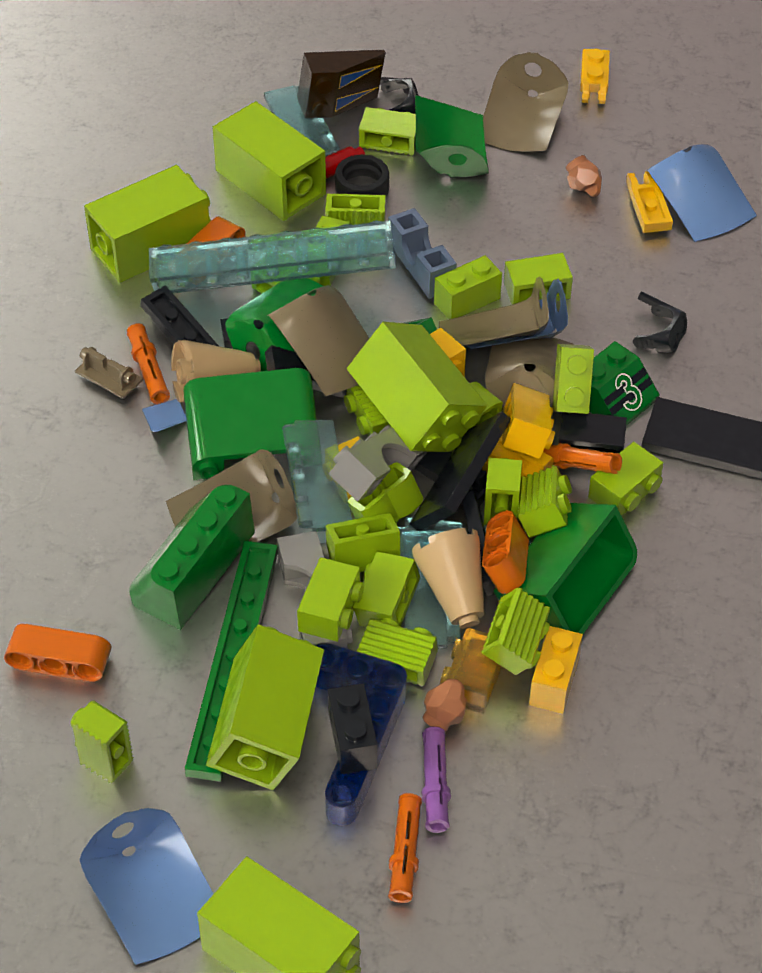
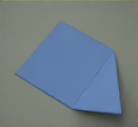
[142,399,186,432]

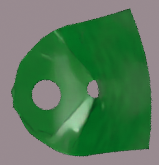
[415,95,489,178]
[225,273,323,371]

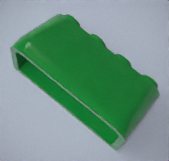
[129,485,255,630]
[494,503,637,634]

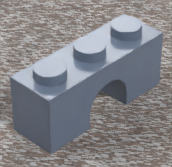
[388,208,457,299]

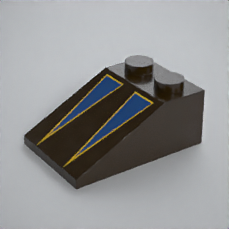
[297,50,386,119]

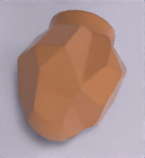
[565,155,602,197]
[422,679,467,732]

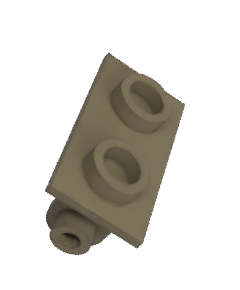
[75,347,143,399]

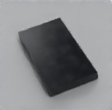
[641,397,762,479]
[409,411,511,532]

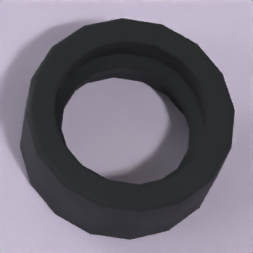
[335,154,389,196]

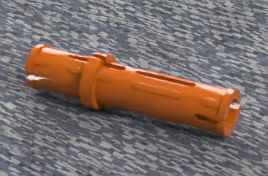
[127,323,170,404]
[543,443,622,474]
[388,793,422,903]

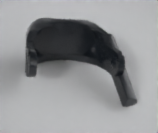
[380,77,419,114]
[633,291,687,353]

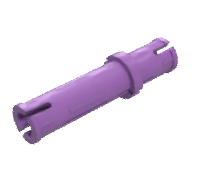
[421,727,451,833]

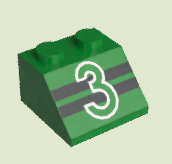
[589,341,660,426]

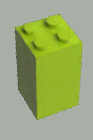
[212,101,326,221]
[84,164,211,283]
[346,321,488,452]
[206,624,324,790]
[197,856,361,973]

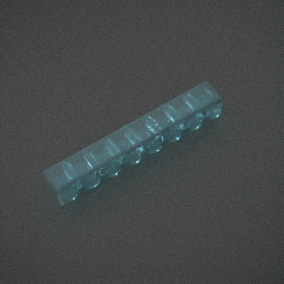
[149,221,396,293]

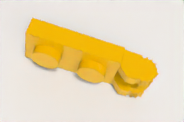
[580,49,610,104]
[626,171,673,233]

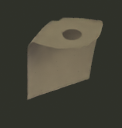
[483,52,568,152]
[439,276,549,346]
[267,285,369,396]
[485,337,574,412]
[166,449,299,542]

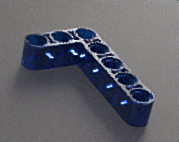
[315,643,407,826]

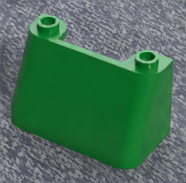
[183,368,322,480]

